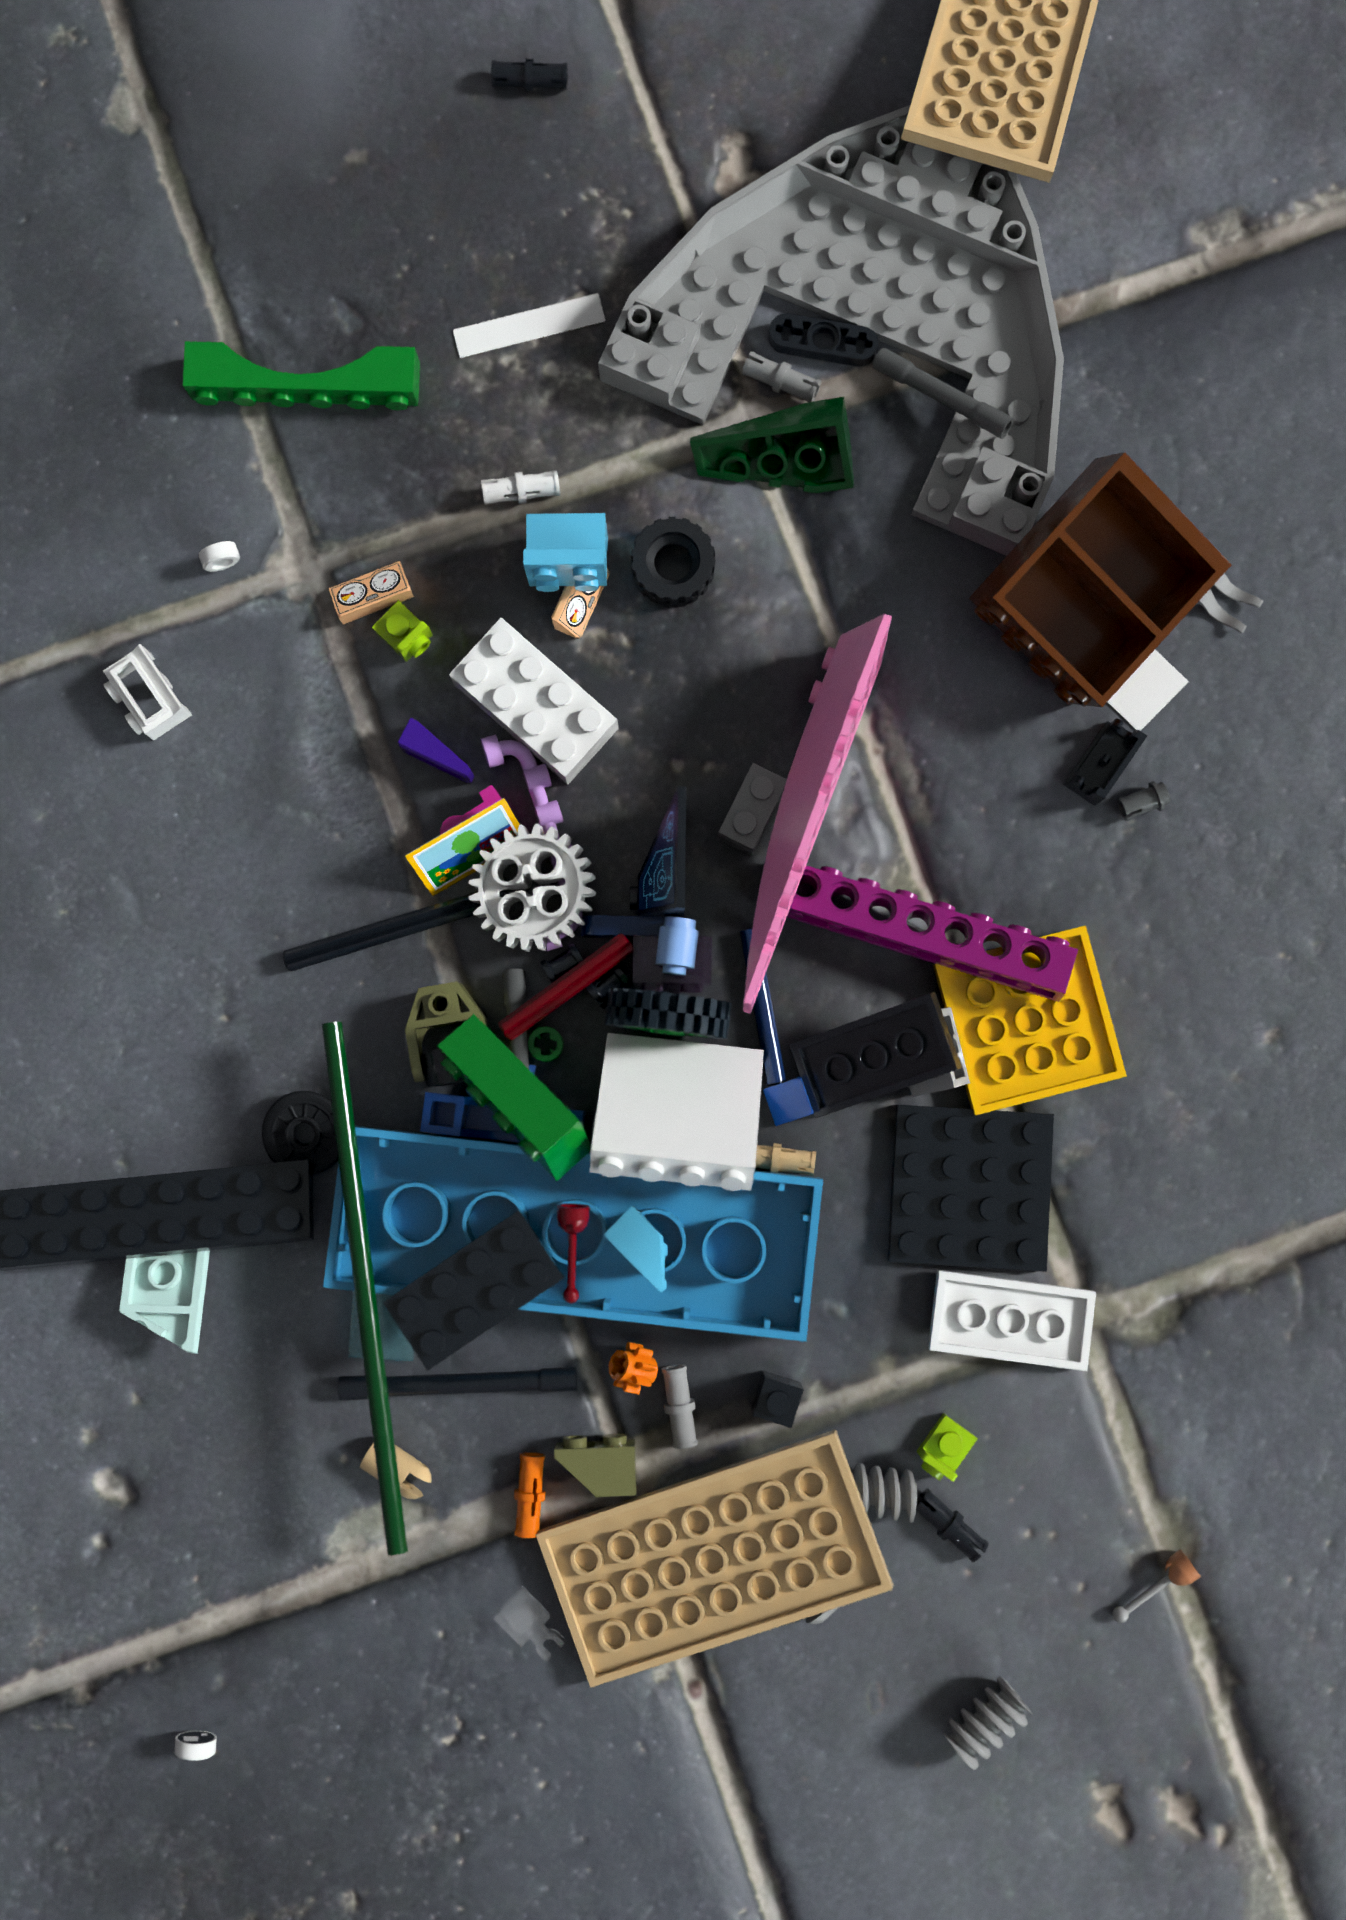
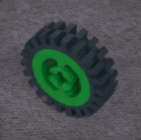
[605,988,732,1039]

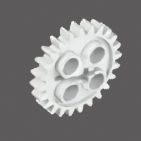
[468,824,596,952]

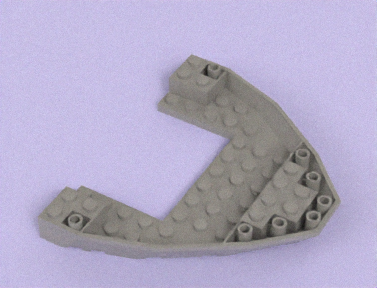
[598,105,1064,556]

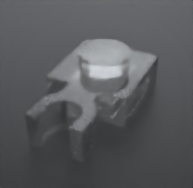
[493,1586,565,1662]

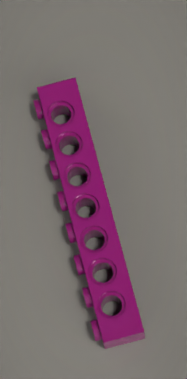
[787,865,1078,1002]

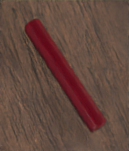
[499,934,634,1041]

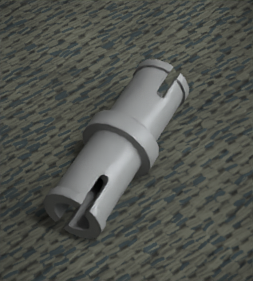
[742,351,821,402]
[661,1364,698,1449]

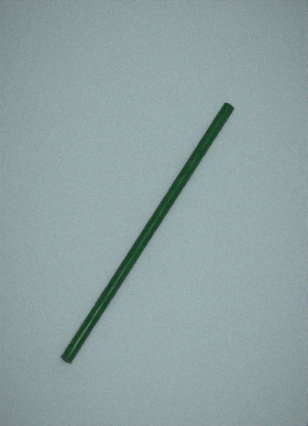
[322,1021,408,1555]

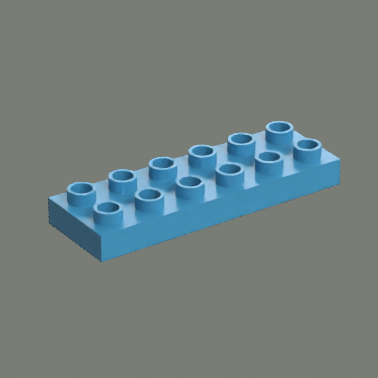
[323,1126,823,1342]

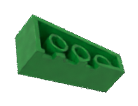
[437,1014,591,1181]

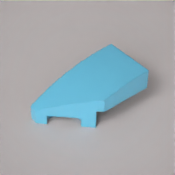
[604,1206,667,1292]

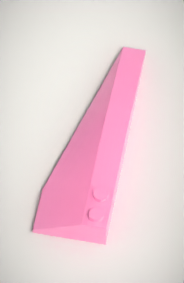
[743,614,892,1014]

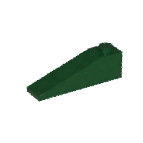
[690,397,854,493]

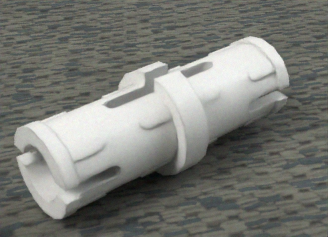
[481,470,560,505]

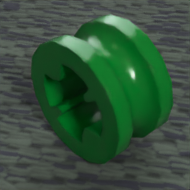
[528,1026,564,1062]

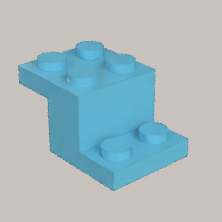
[523,513,608,592]

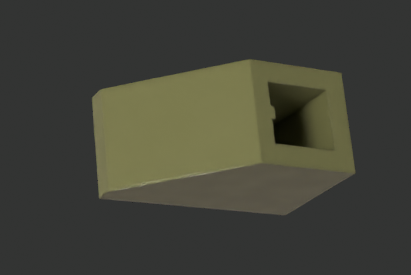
[554,1433,637,1497]

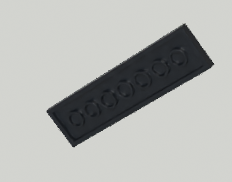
[0,1159,314,1271]

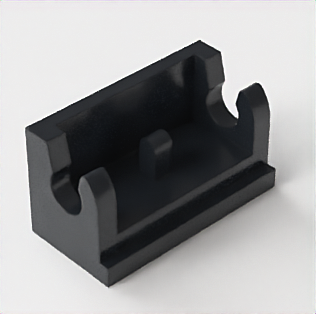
[1063,719,1147,806]

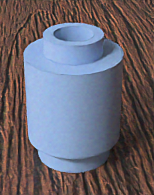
[655,917,699,976]

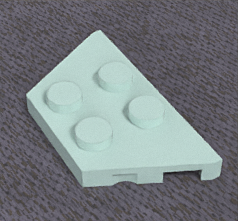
[119,1251,210,1354]

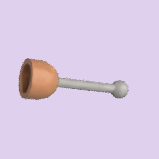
[1112,1549,1201,1623]

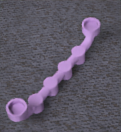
[481,734,582,951]

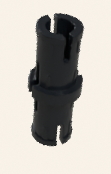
[491,58,568,92]
[916,1488,989,1562]

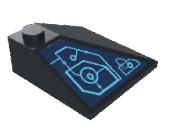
[630,786,686,917]

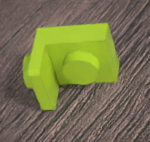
[372,600,433,662]
[916,1413,978,1482]

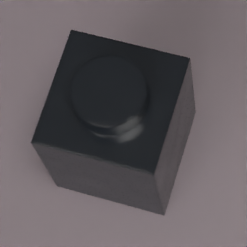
[751,1370,804,1428]

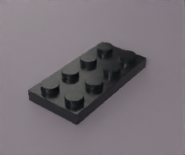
[790,992,962,1119]
[383,1209,564,1371]

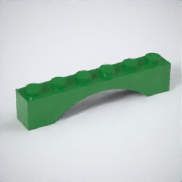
[183,341,420,410]

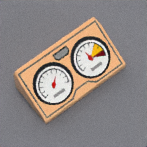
[329,561,414,625]
[551,569,609,639]

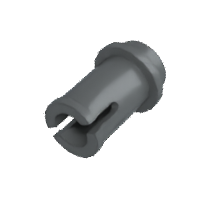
[1117,781,1171,821]

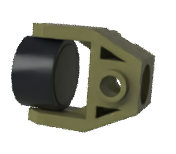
[405,981,488,1087]

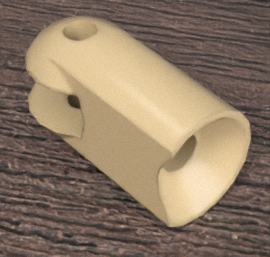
[360,1443,432,1499]

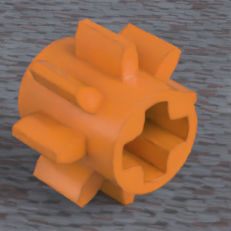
[609,1342,658,1395]

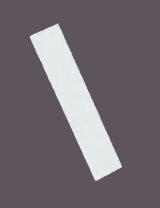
[453,293,606,358]

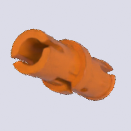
[514,1452,546,1538]

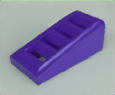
[398,717,475,784]

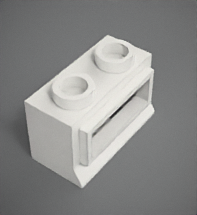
[103,644,192,740]

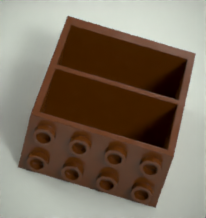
[969,452,1232,707]

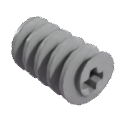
[852,1463,917,1523]
[944,1676,1032,1770]

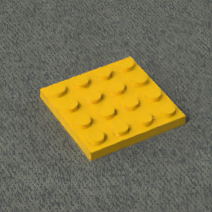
[933,925,1127,1115]

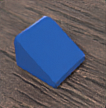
[763,1077,814,1126]

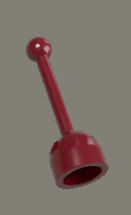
[557,1204,590,1303]

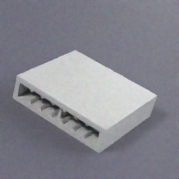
[590,1033,764,1191]

